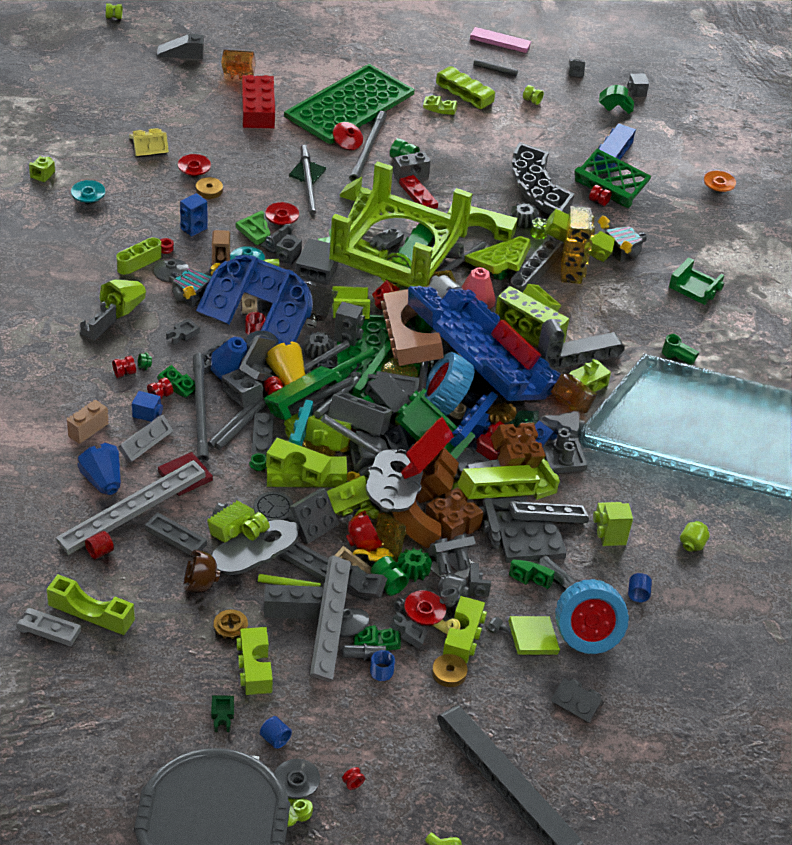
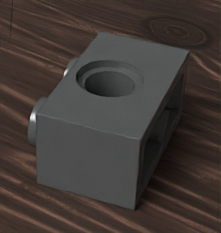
[393,152,431,182]

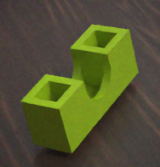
[266,438,331,486]
[443,596,487,664]
[236,627,273,695]

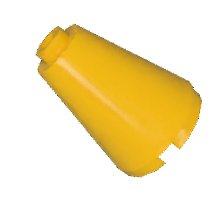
[265,342,305,386]

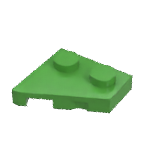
[236,211,271,245]

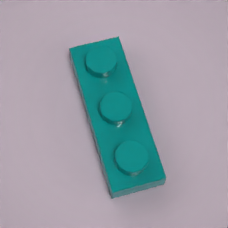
[289,400,313,446]

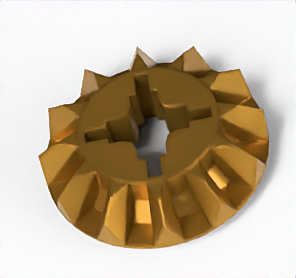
[487,402,516,423]
[214,610,248,639]

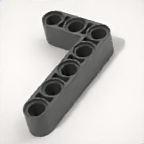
[538,319,625,370]

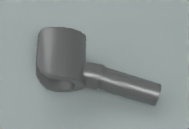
[487,617,512,634]

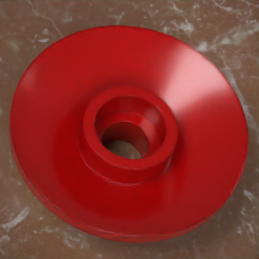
[333,122,363,150]
[178,154,211,176]
[265,202,299,225]
[404,590,446,625]

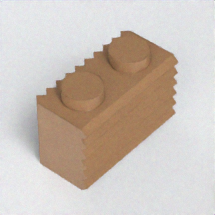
[212,230,230,265]
[67,400,109,444]

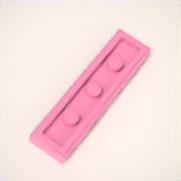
[470,27,531,53]

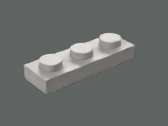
[118,415,173,463]

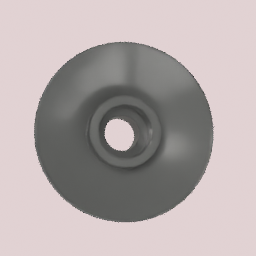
[154,258,189,283]
[340,608,369,637]
[274,759,320,799]

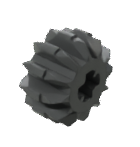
[510,202,538,229]
[303,331,334,360]

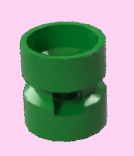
[389,138,420,159]
[370,556,409,596]

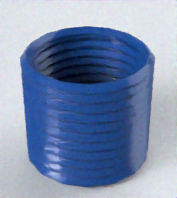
[628,573,652,602]
[370,650,395,681]
[260,716,292,749]

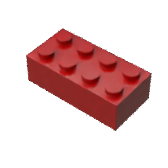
[242,75,275,129]

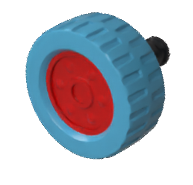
[425,352,490,416]
[555,579,629,654]

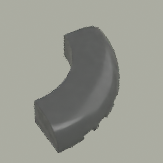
[512,142,574,216]

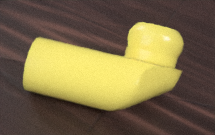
[432,619,460,635]

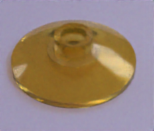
[381,357,418,378]

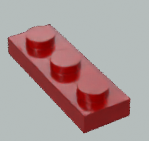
[399,175,438,209]
[491,320,541,369]

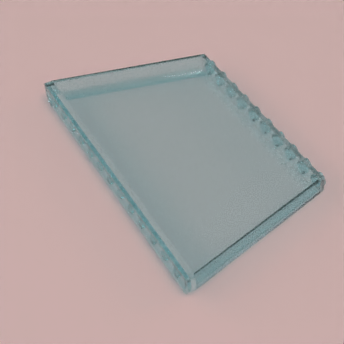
[580,354,792,501]

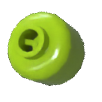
[680,521,710,552]

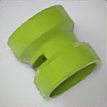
[106,3,123,20]
[523,85,544,105]
[241,512,270,541]

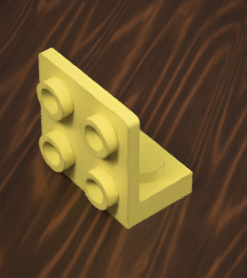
[129,128,169,156]

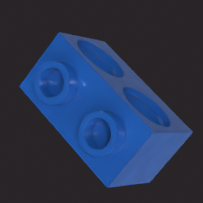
[180,193,208,237]

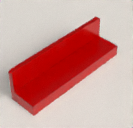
[401,417,454,479]

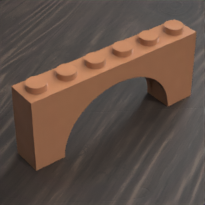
[381,286,444,366]

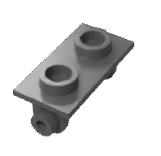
[261,224,297,253]

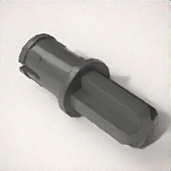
[342,643,386,661]

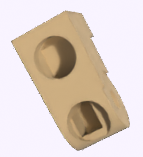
[241,293,257,314]

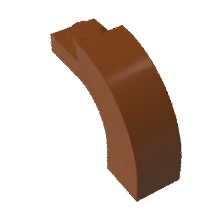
[392,500,441,548]

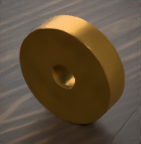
[196,177,223,199]
[432,654,467,687]

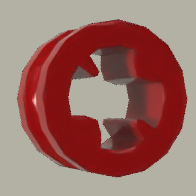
[160,238,174,254]
[342,767,365,790]

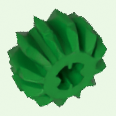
[397,547,432,582]

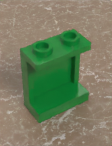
[669,257,724,305]

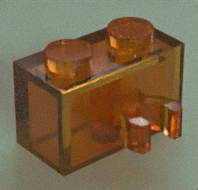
[221,50,256,80]
[551,373,597,413]

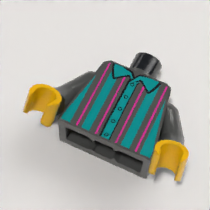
[597,215,647,262]
[169,263,221,308]

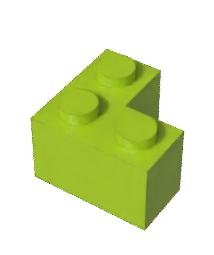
[593,502,633,546]

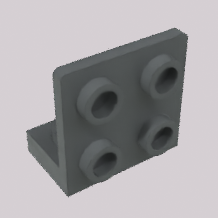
[239,336,276,381]

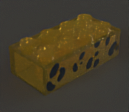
[560,206,595,284]

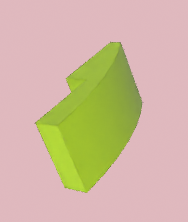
[423,95,458,115]

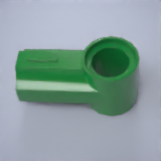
[662,334,699,365]

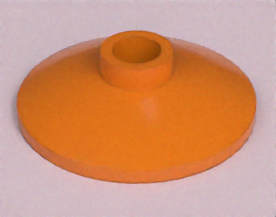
[704,171,736,192]

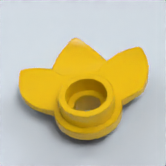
[353,548,393,562]

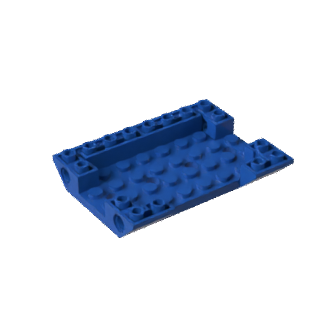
[408,286,566,401]

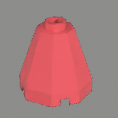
[462,267,496,310]

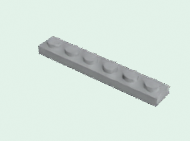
[310,555,351,682]

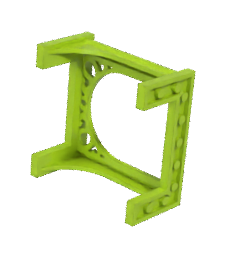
[329,161,472,287]

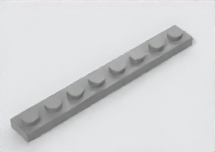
[56,460,206,555]

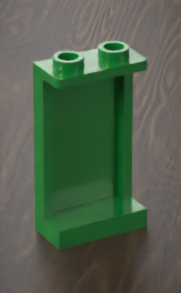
[264,366,342,420]
[395,389,475,459]

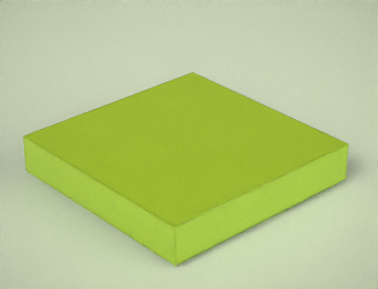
[508,616,560,655]

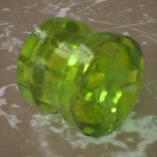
[530,218,547,239]

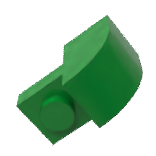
[599,85,634,114]

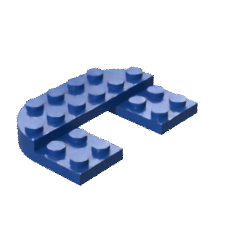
[196,255,313,345]

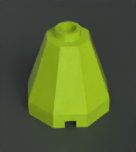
[99,280,146,319]

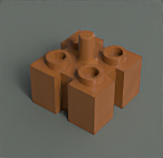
[491,422,546,468]
[416,448,459,503]
[425,487,483,541]

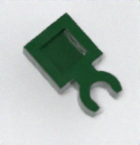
[211,695,234,732]

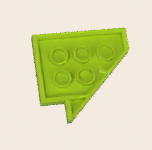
[464,236,531,274]

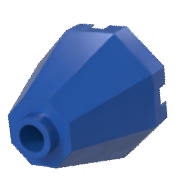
[210,336,248,380]
[77,443,121,495]

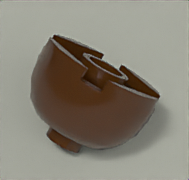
[184,549,220,593]

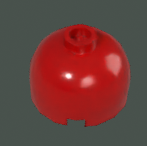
[346,510,383,552]

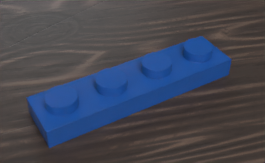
[450,391,498,447]

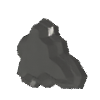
[539,411,585,438]

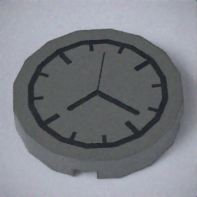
[253,491,293,521]

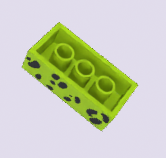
[495,286,569,348]

